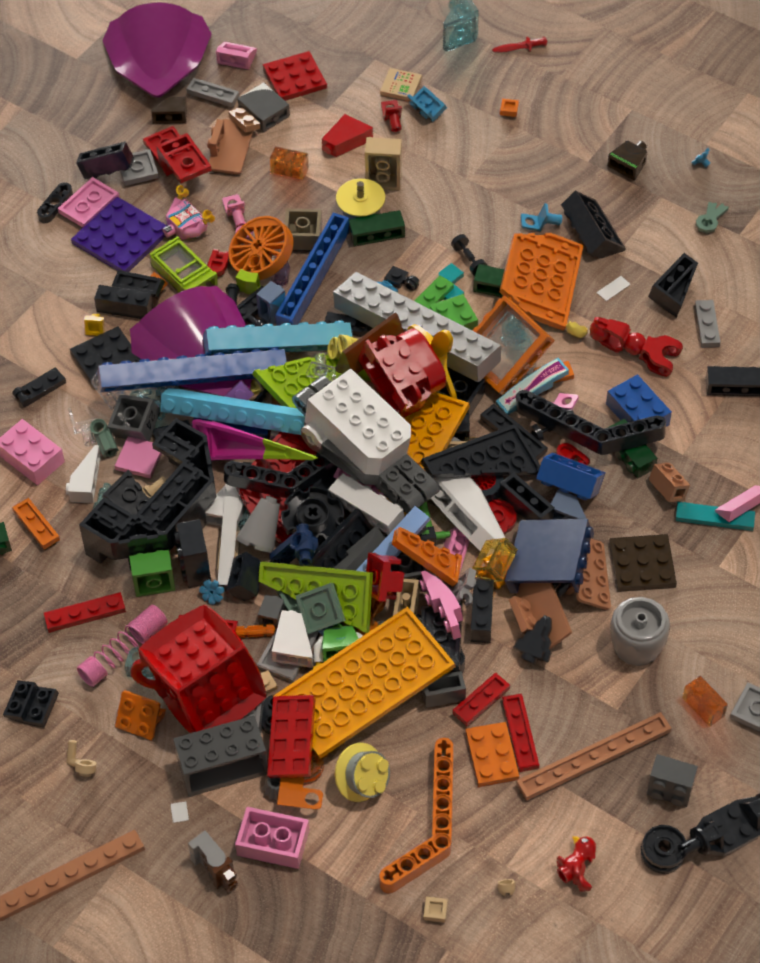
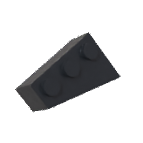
[648,253,698,318]

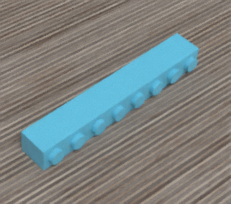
[203,321,352,356]
[160,388,305,435]

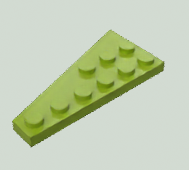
[252,353,342,408]
[259,561,373,633]

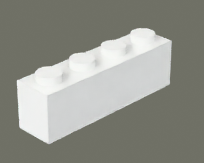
[328,473,404,535]

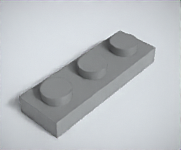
[186,78,239,107]
[695,300,720,348]

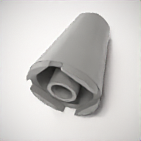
[236,496,280,553]

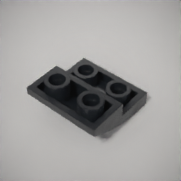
[3,680,59,728]

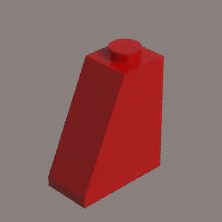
[322,114,373,157]

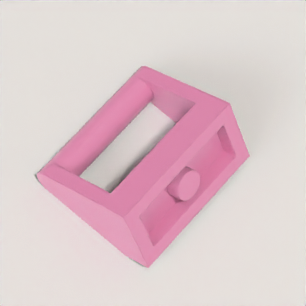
[216,42,257,70]

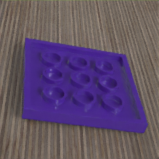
[71,197,167,272]

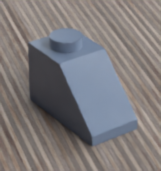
[551,490,586,519]

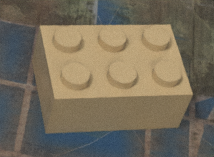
[365,137,402,191]

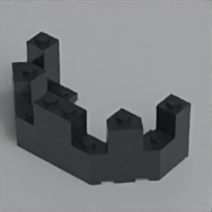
[79,418,217,571]

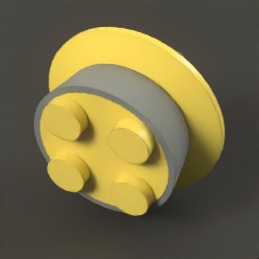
[335,743,390,802]

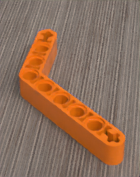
[379,738,453,893]

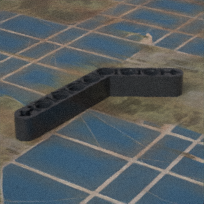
[516,390,666,455]
[223,452,337,498]

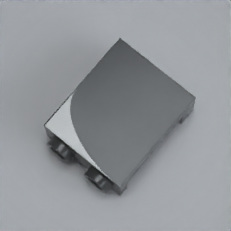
[237,83,290,133]

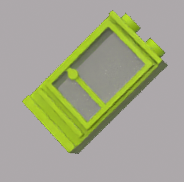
[150,236,218,292]

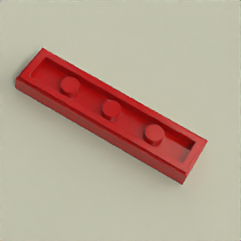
[502,693,540,772]

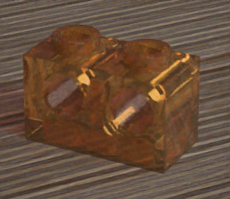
[270,146,309,180]

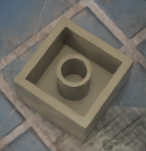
[285,209,322,250]

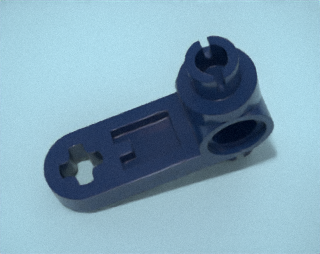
[269,523,318,566]

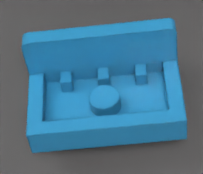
[407,86,447,122]

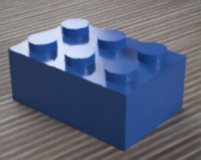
[606,374,672,427]
[536,452,606,500]

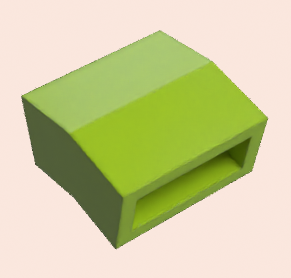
[235,269,261,294]

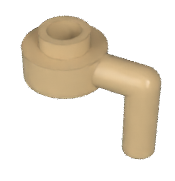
[67,740,97,777]

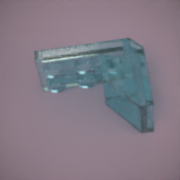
[443,0,479,52]

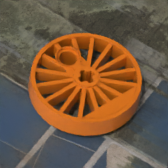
[229,216,293,280]

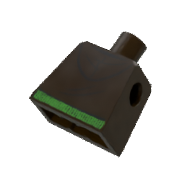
[607,141,647,181]

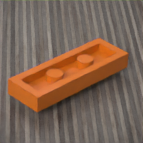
[12,497,60,550]

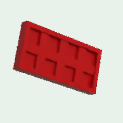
[267,695,316,778]

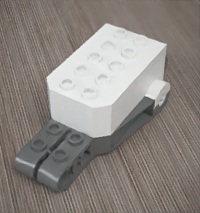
[292,368,440,514]

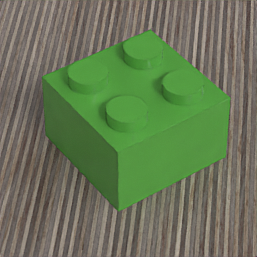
[430,294,478,330]
[129,550,175,597]

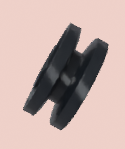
[641,825,686,874]

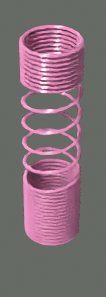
[77,605,168,687]

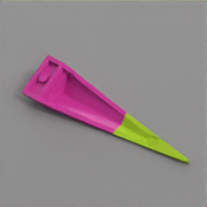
[192,419,317,460]

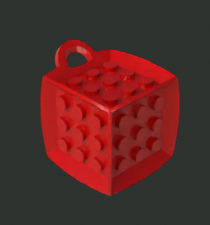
[130,605,267,733]

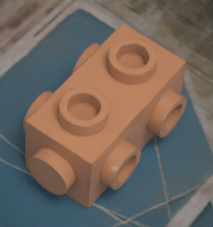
[649,462,690,502]

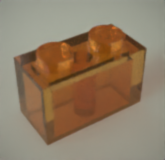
[683,676,728,727]

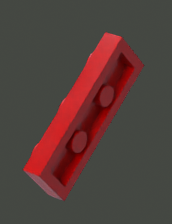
[452,672,510,726]

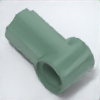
[90,419,119,458]

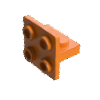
[115,690,166,740]

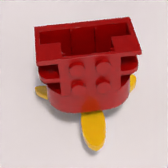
[358,324,457,418]

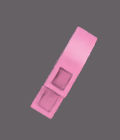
[419,571,463,640]

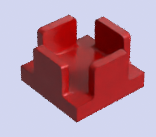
[366,553,404,601]

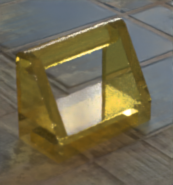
[472,538,518,582]

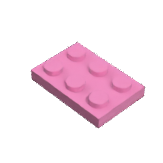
[58,177,119,228]

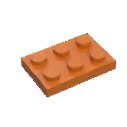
[465,722,519,787]

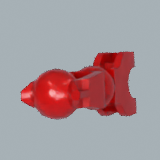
[589,317,683,377]

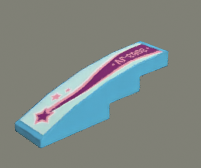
[496,358,569,415]

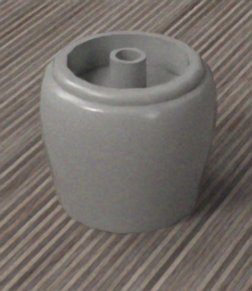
[610,597,670,666]

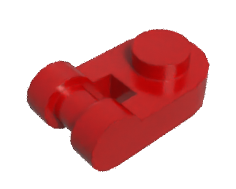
[207,249,230,277]
[556,443,590,465]

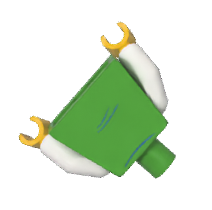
[313,623,363,669]

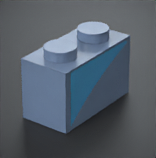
[256,281,285,325]

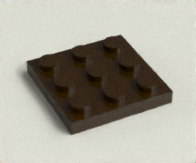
[609,534,677,592]

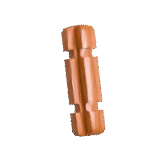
[236,624,275,638]

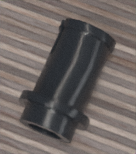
[225,283,240,305]

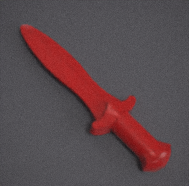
[492,36,548,52]

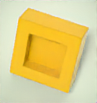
[84,314,105,336]

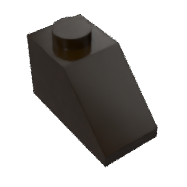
[151,97,187,124]

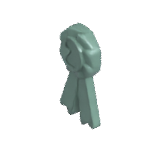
[696,202,729,234]

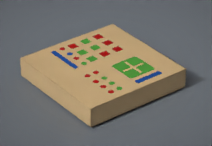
[380,68,422,101]

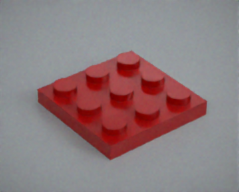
[263,51,327,101]

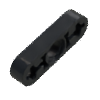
[37,182,73,223]

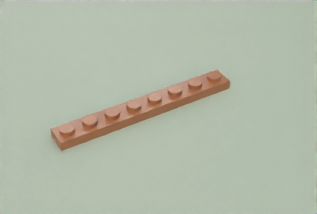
[516,712,672,801]
[0,830,145,922]

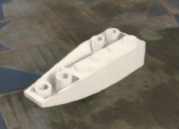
[431,477,512,569]

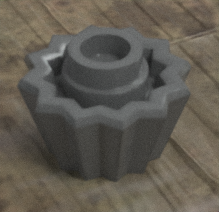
[262,777,281,801]

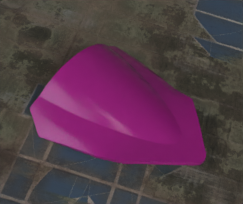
[102,2,212,98]
[130,286,252,396]

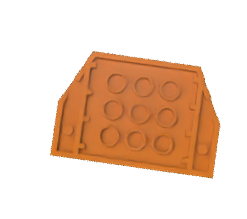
[499,233,583,331]

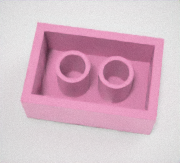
[0,419,65,486]
[235,807,309,869]

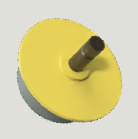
[336,179,385,219]

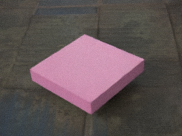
[115,436,162,479]

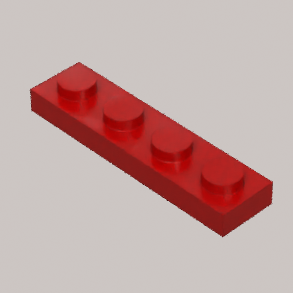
[44,592,126,633]

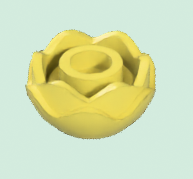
[566,321,588,339]

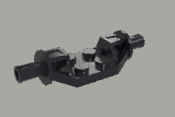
[677,793,760,857]

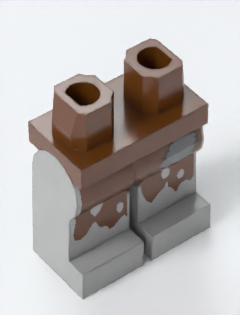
[188,831,238,893]

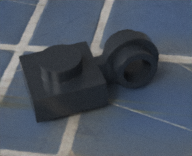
[384,266,419,290]

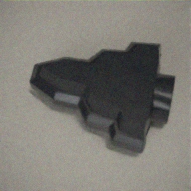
[513,615,552,664]

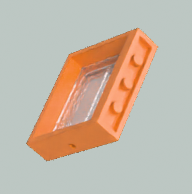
[472,296,555,395]

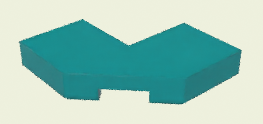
[439,263,464,300]

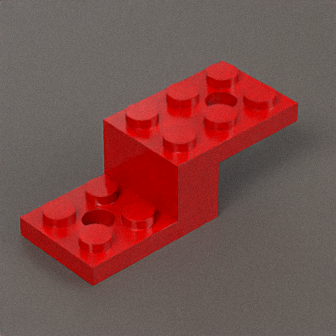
[143,126,212,184]

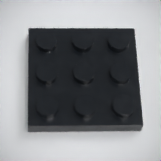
[70,326,141,390]

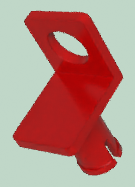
[381,100,402,132]

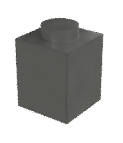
[258,595,285,629]

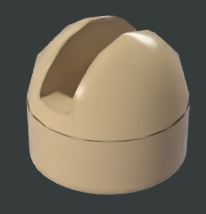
[498,879,515,896]

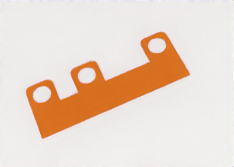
[277,750,329,810]

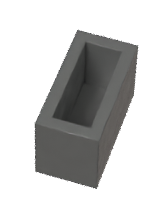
[421,671,466,708]

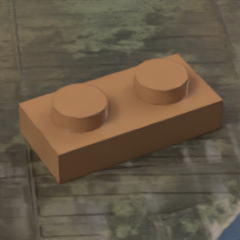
[229,108,260,133]

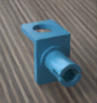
[520,203,562,231]

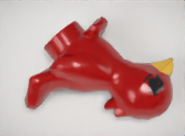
[556,836,597,892]

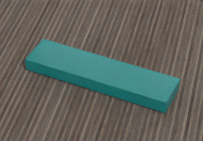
[676,502,755,531]

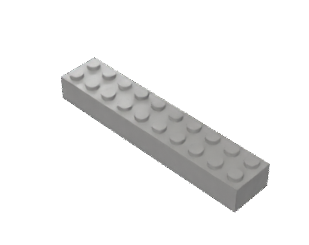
[333,272,501,382]

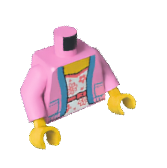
[162,185,215,240]

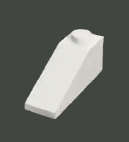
[66,445,101,503]

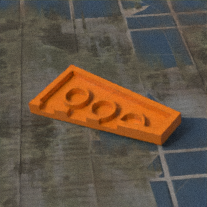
[392,527,462,587]

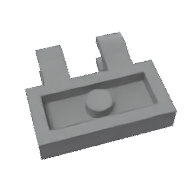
[448,568,476,606]

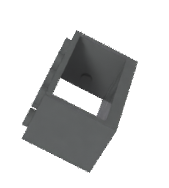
[173,715,268,797]

